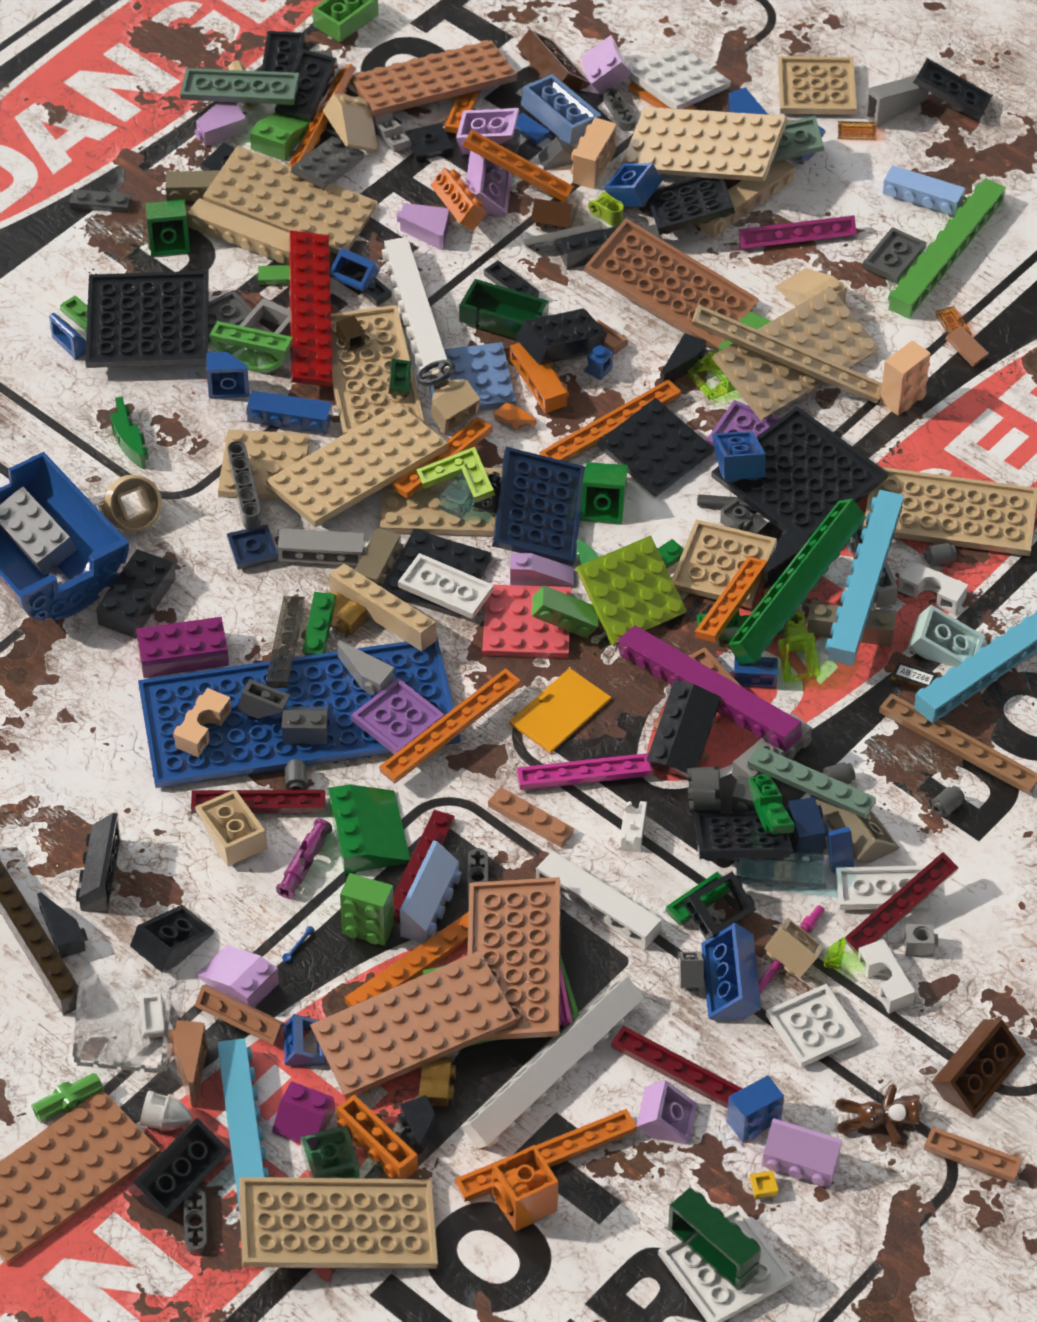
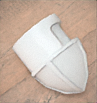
[140,1091,192,1131]

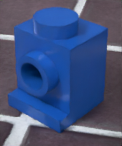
[584,345,613,380]

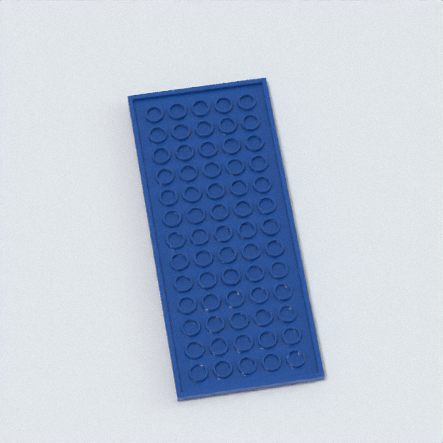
[138,637,461,788]

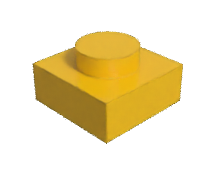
[749,1170,779,1200]

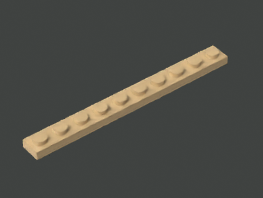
[691,305,882,403]

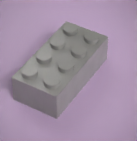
[0,487,77,576]

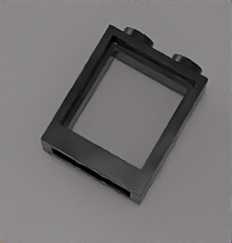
[682,871,757,940]

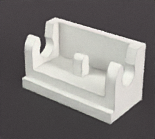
[618,801,647,852]

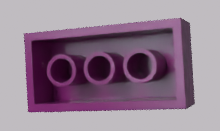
[136,616,229,678]

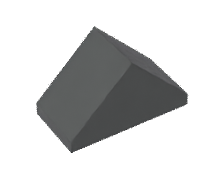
[538,137,576,170]

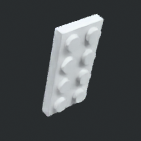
[398,553,493,619]
[836,866,931,910]

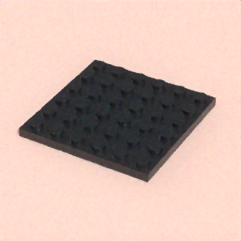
[85,271,209,368]
[711,406,888,537]

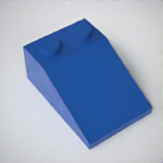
[712,431,766,482]

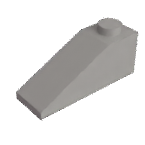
[337,641,395,696]

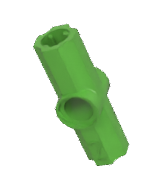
[31,1073,104,1123]

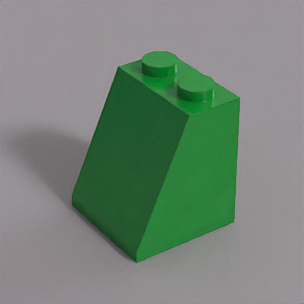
[145,200,190,256]
[580,462,628,524]

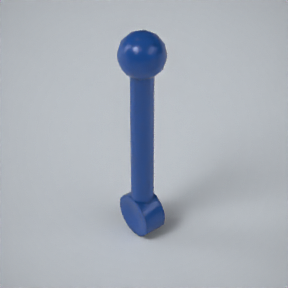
[282,926,314,963]

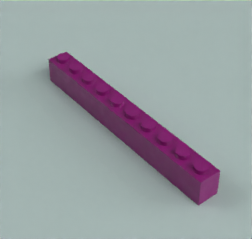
[618,625,802,752]

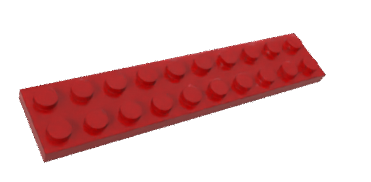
[289,230,333,387]

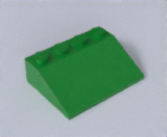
[328,784,410,874]

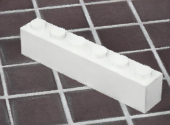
[536,851,662,950]

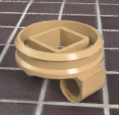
[97,475,162,532]

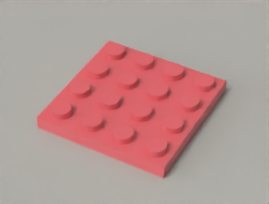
[482,584,571,659]

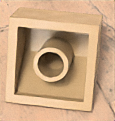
[764,917,823,978]

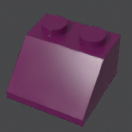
[272,1081,335,1150]

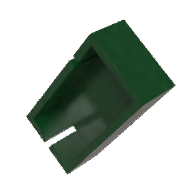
[459,279,549,339]
[668,1187,761,1291]

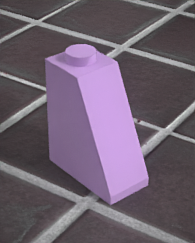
[195,102,247,147]
[397,203,450,250]

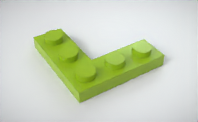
[416,447,495,503]

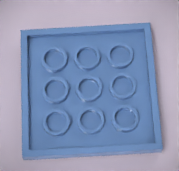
[429,342,516,411]

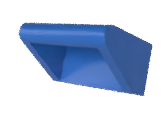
[330,248,381,292]
[49,313,86,360]
[733,656,778,688]
[284,1014,327,1067]

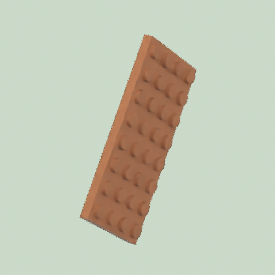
[350,40,517,117]
[583,218,759,352]
[468,877,561,1041]
[310,950,518,1100]
[0,1091,161,1266]

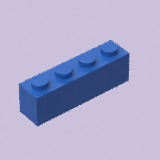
[246,391,332,434]

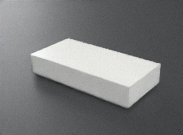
[139,993,166,1039]

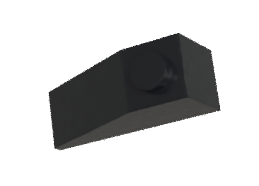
[660,333,708,384]
[37,892,88,958]

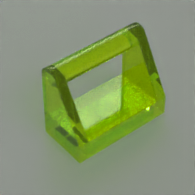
[687,350,736,400]
[777,632,821,683]

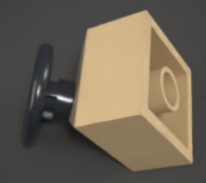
[417,360,480,434]

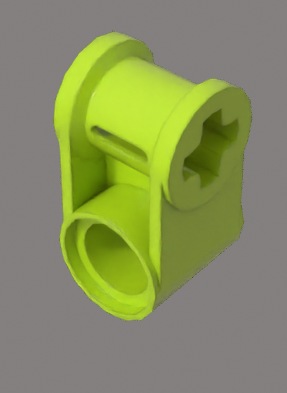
[588,192,624,226]
[785,611,810,653]

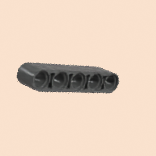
[228,441,261,530]

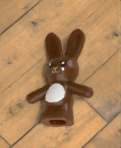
[835,1084,920,1143]

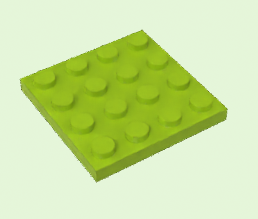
[575,535,687,645]

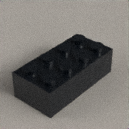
[516,308,607,365]
[96,549,176,639]

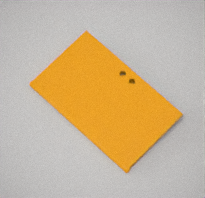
[509,668,612,754]

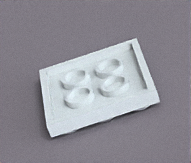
[766,984,862,1068]

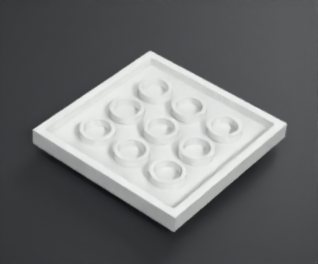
[628,44,731,109]
[658,1205,794,1322]

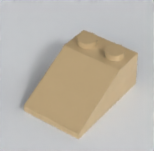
[323,93,378,152]
[776,268,847,306]
[195,789,268,866]

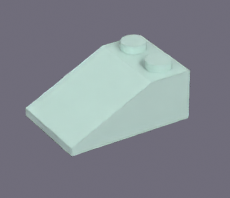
[907,605,985,667]

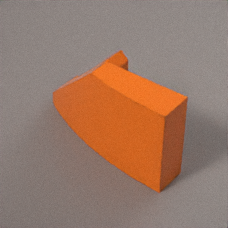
[493,402,537,430]

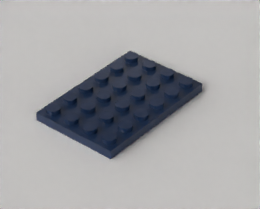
[492,447,586,566]

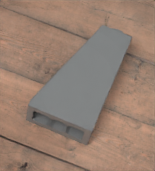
[864,75,929,128]

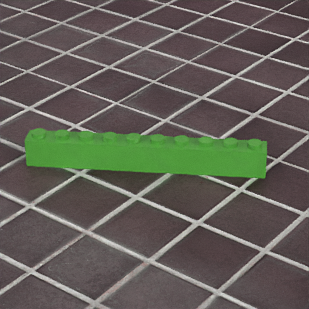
[888,178,1006,319]

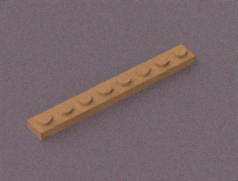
[879,693,1037,795]

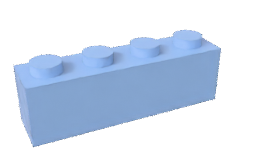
[883,165,965,216]

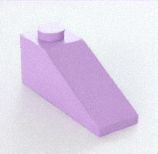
[510,553,574,587]

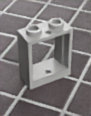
[239,298,290,336]

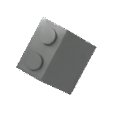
[282,706,329,744]

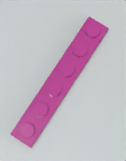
[738,215,857,249]
[517,753,651,790]

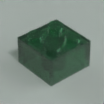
[301,1126,360,1179]

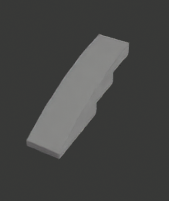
[372,113,411,152]

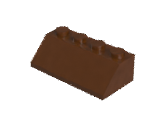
[516,29,591,92]
[931,1019,1026,1117]

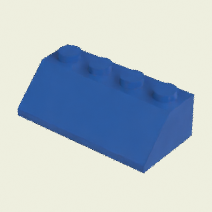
[701,923,761,1020]

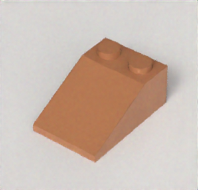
[170,1020,208,1108]

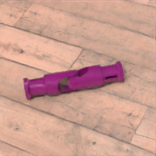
[276,818,332,899]

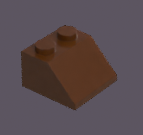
[531,198,578,230]

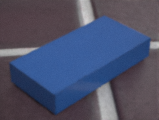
[515,113,550,145]
[827,827,854,874]

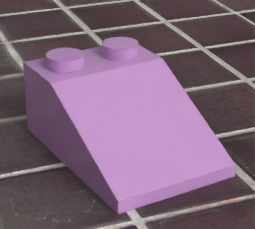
[581,35,632,95]
[456,108,519,154]
[197,945,279,1008]

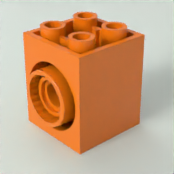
[492,1145,558,1232]

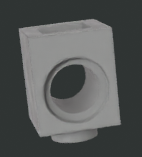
[904,924,938,956]

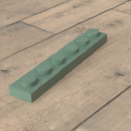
[747,745,876,818]

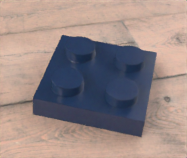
[227,525,278,570]

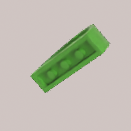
[210,321,293,373]

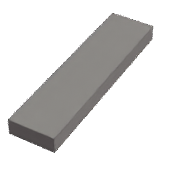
[523,222,602,246]

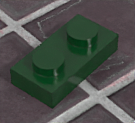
[388,358,412,397]

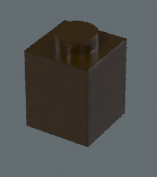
[336,316,365,351]

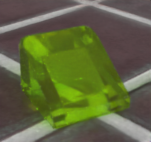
[823,938,846,970]

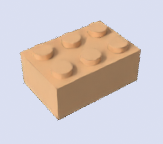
[571,118,616,189]
[880,340,931,416]

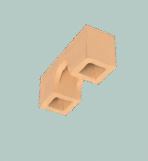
[173,688,232,757]

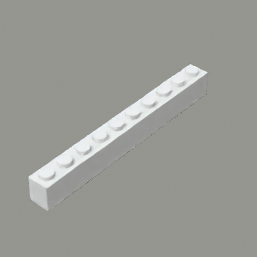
[382,237,450,380]
[461,976,645,1148]

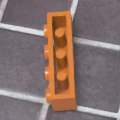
[430,167,488,231]
[510,343,569,414]
[336,1094,418,1179]

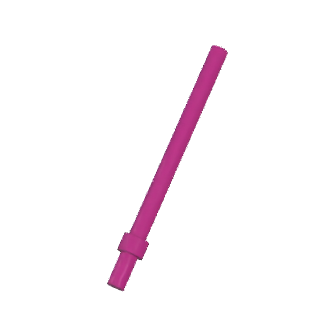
[758,905,825,994]

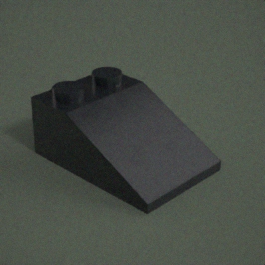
[763,525,810,589]
[130,905,214,973]

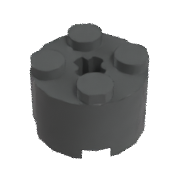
[687,766,721,812]

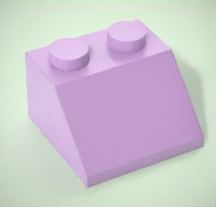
[636,1080,697,1144]

